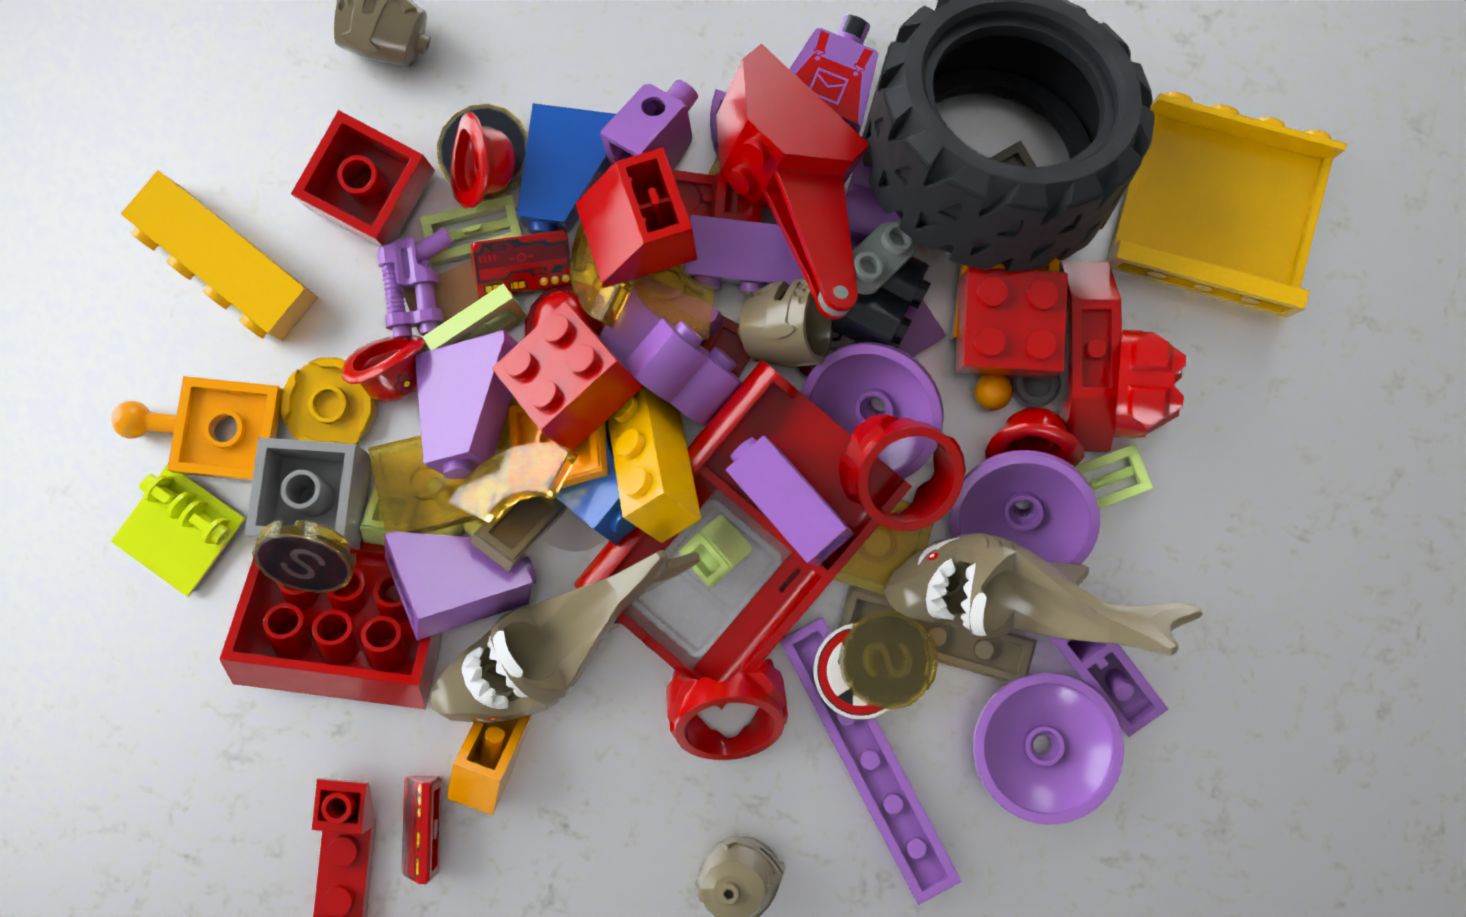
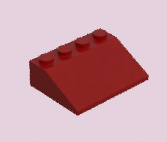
[219,541,442,710]

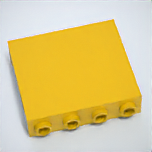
[1106,92,1347,317]

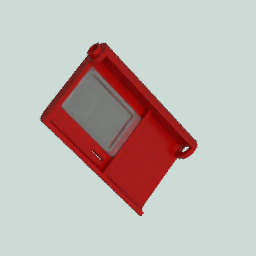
[574,360,912,710]

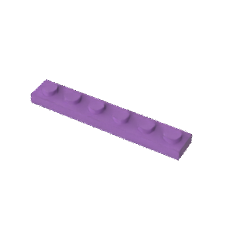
[780,617,962,905]

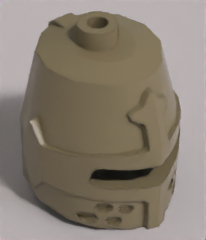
[334,0,431,67]
[737,278,834,367]
[695,836,785,917]

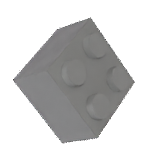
[244,437,372,550]

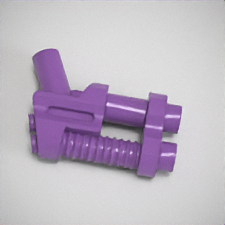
[377,227,454,340]

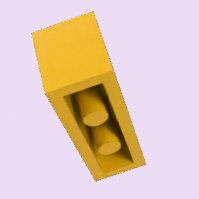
[608,383,701,543]

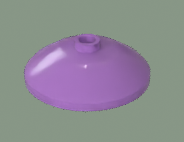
[801,342,944,479]
[950,450,1100,564]
[973,673,1124,824]

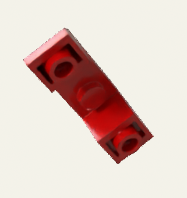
[1059,261,1122,452]
[312,778,376,917]

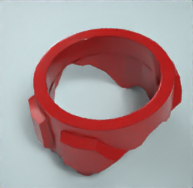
[1115,329,1186,438]
[838,415,966,531]
[666,658,788,760]

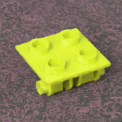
[111,464,246,597]

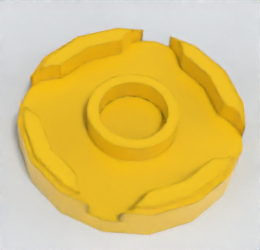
[280,358,378,445]

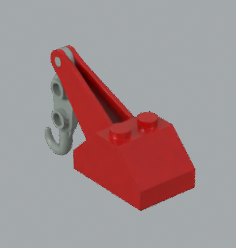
[716,43,951,320]

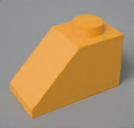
[447,715,532,815]

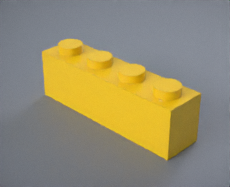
[121,170,319,341]

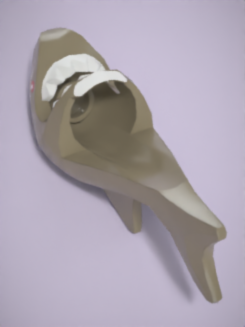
[883,533,1203,655]
[430,550,700,723]

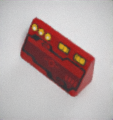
[469,230,573,299]
[401,776,442,884]

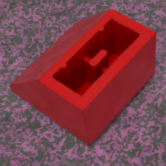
[575,147,697,289]

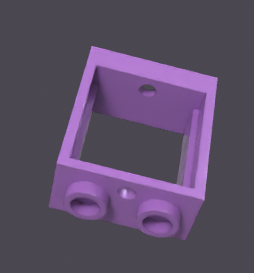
[726,435,855,566]

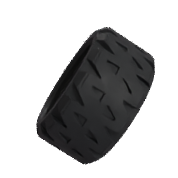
[862,0,1155,272]

